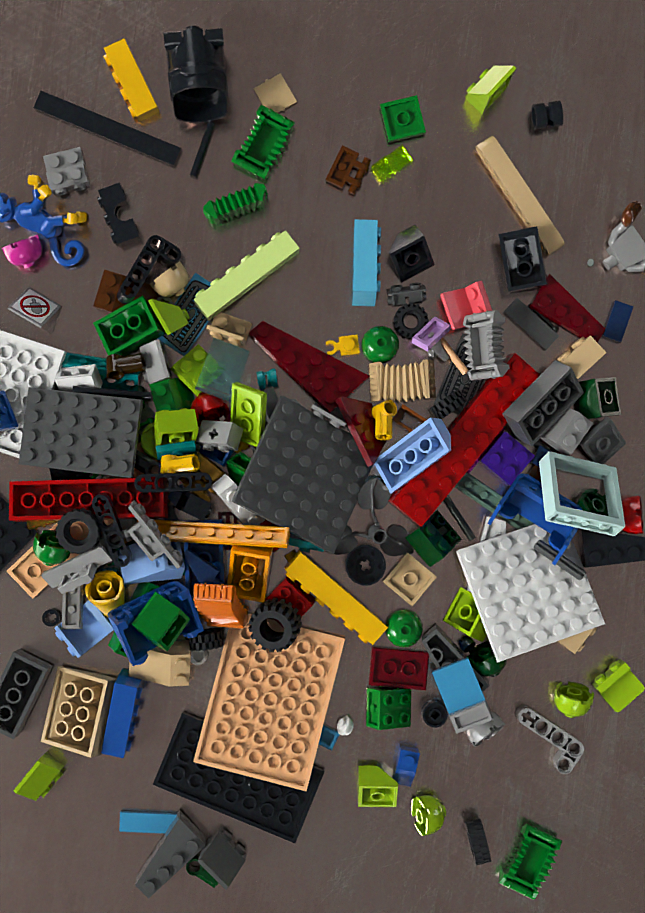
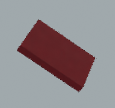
[369,646,429,691]

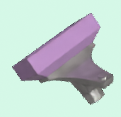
[412,317,451,362]

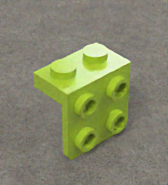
[592,659,645,712]

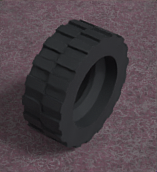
[56,508,102,554]
[465,818,491,865]

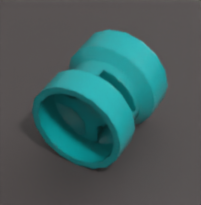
[256,368,278,390]

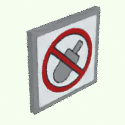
[8,287,61,328]

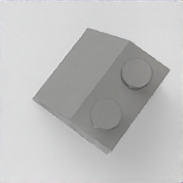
[138,339,173,384]
[540,408,593,456]

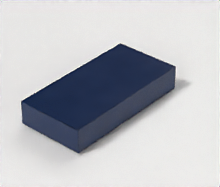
[602,300,634,343]

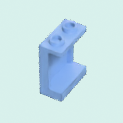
[54,600,114,658]

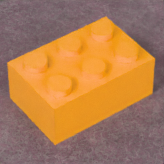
[227,545,273,603]

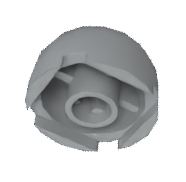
[466,711,506,747]

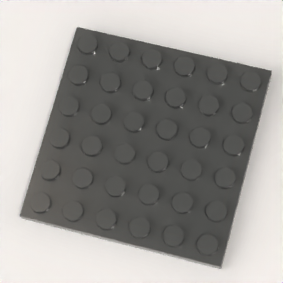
[232,396,373,554]

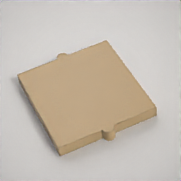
[253,73,297,113]

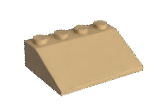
[41,666,117,758]

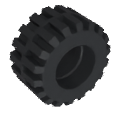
[249,598,302,652]

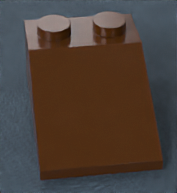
[93,269,161,313]

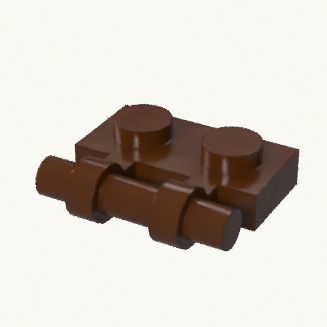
[326,145,371,195]

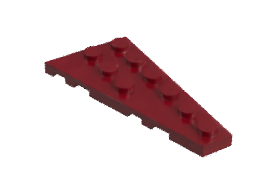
[248,321,370,414]

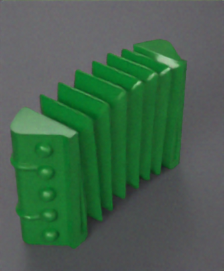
[231,105,295,179]
[203,183,268,227]
[498,823,562,900]

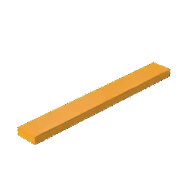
[137,520,290,548]

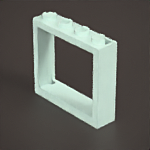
[539,451,625,536]

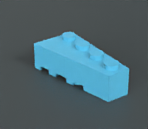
[352,219,381,306]

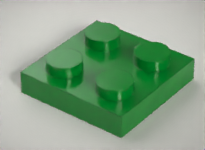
[380,95,426,143]

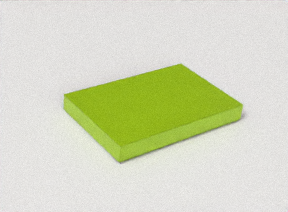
[230,382,267,447]

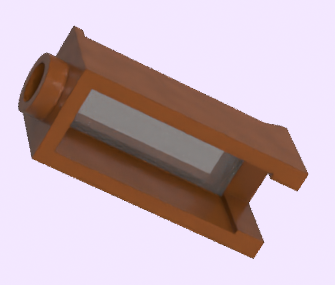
[393,404,427,433]

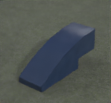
[184,548,228,585]

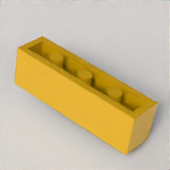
[103,38,160,122]

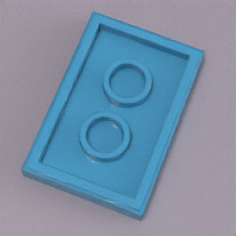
[432,657,490,714]

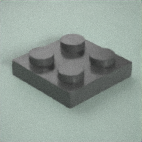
[579,416,626,464]

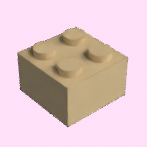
[557,335,606,379]

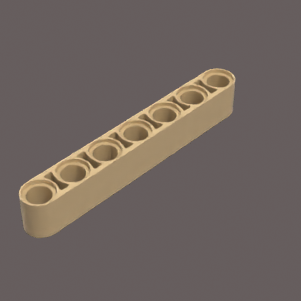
[476,136,565,256]

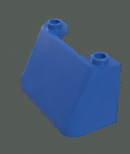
[108,581,204,666]

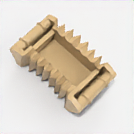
[369,360,436,403]

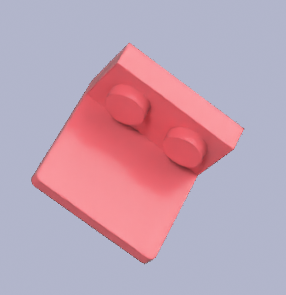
[440,281,492,330]

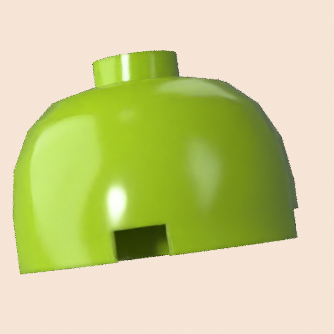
[554,682,594,718]
[411,795,446,836]

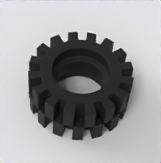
[393,303,429,339]
[430,388,467,419]
[188,628,224,651]

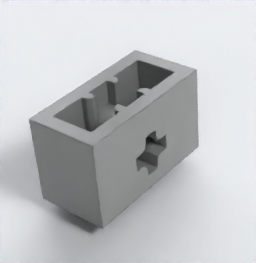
[196,420,243,453]

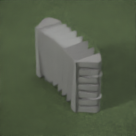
[463,310,510,381]

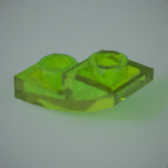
[371,144,414,182]

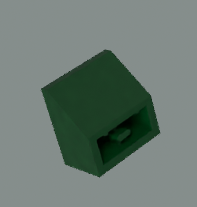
[405,510,462,567]

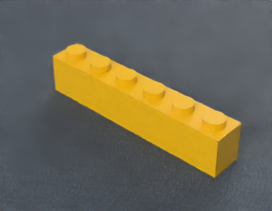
[284,550,388,645]

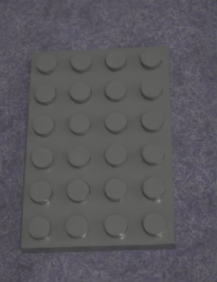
[18,387,143,478]

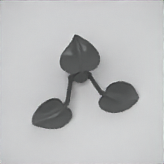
[325,478,414,556]

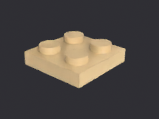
[383,552,437,606]

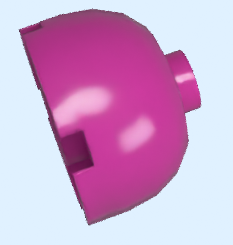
[2,235,42,268]

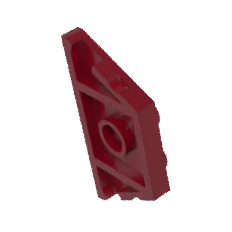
[335,396,387,467]

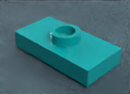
[156,440,196,461]
[288,537,324,553]

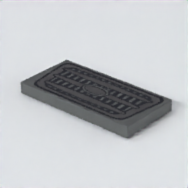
[434,334,485,415]

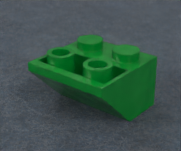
[132,592,190,652]

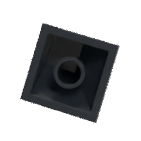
[389,225,435,282]

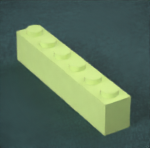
[194,230,300,321]

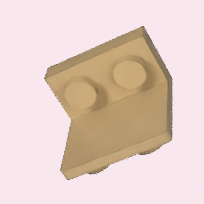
[206,312,253,347]

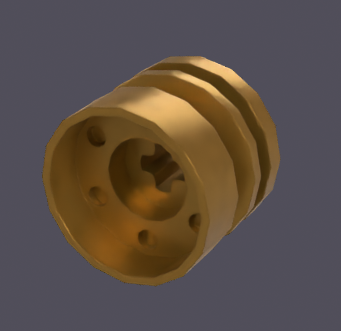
[179,452,229,502]

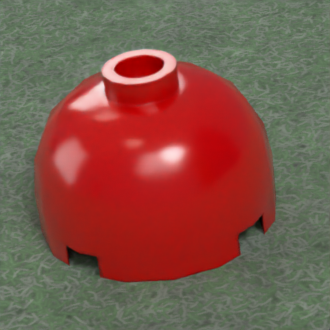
[190,392,230,426]
[621,496,644,534]

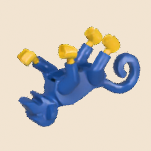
[0,175,87,266]

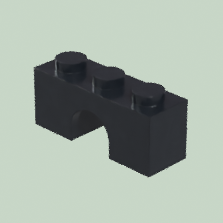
[97,182,142,248]

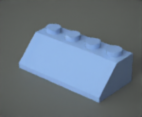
[375,417,451,494]

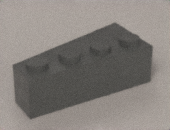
[422,624,489,692]
[135,810,206,899]

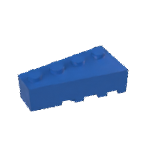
[101,668,143,758]

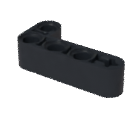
[117,235,181,304]

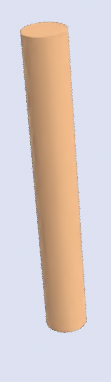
[441,337,469,375]

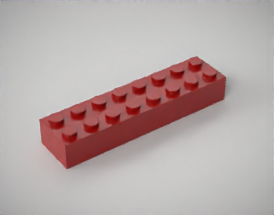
[9,477,168,522]

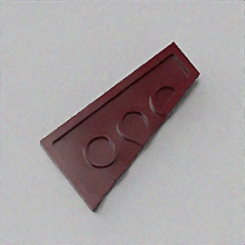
[529,273,606,343]

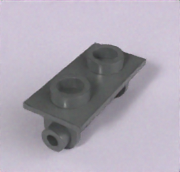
[386,282,427,306]

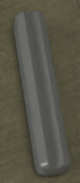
[534,540,586,580]

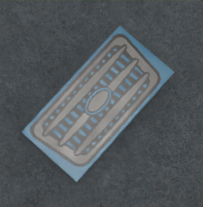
[157,273,211,356]

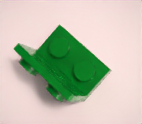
[366,687,411,730]

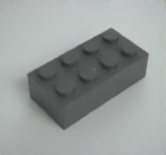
[502,360,584,446]
[0,649,53,739]

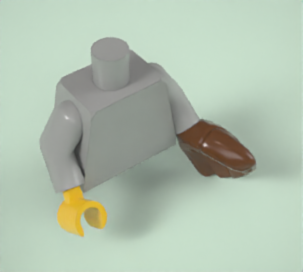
[602,201,645,272]

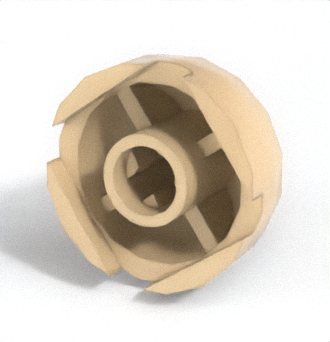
[150,261,189,298]

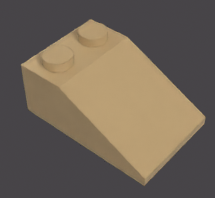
[129,640,191,686]

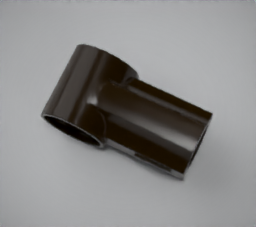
[106,353,146,380]

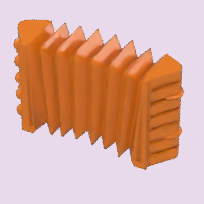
[193,583,249,628]

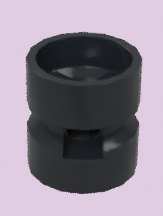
[531,101,563,130]
[420,698,448,728]

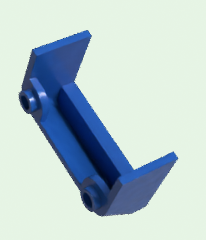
[488,473,582,565]

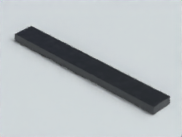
[33,91,182,167]

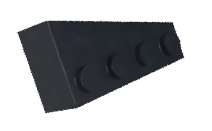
[577,529,645,568]

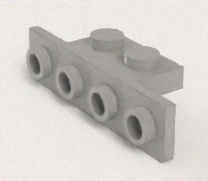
[127,500,183,569]
[41,545,112,594]

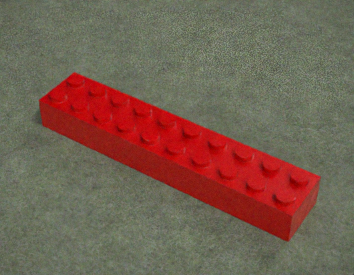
[388,353,540,527]

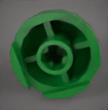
[361,326,399,364]
[33,530,71,566]
[385,609,423,647]

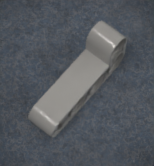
[515,705,584,774]

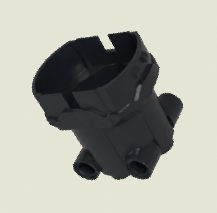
[163,26,228,123]

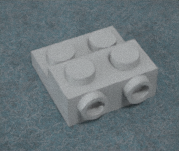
[43,147,90,196]

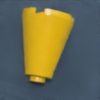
[85,570,125,617]

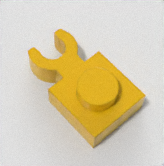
[326,335,360,356]

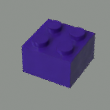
[479,431,535,486]

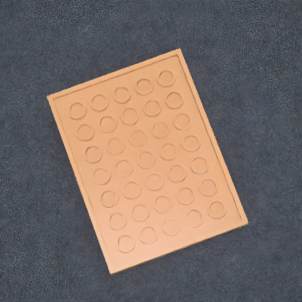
[193,613,345,791]

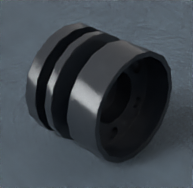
[345,545,386,586]

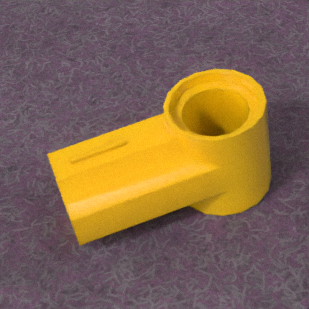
[372,399,397,440]
[160,454,200,479]

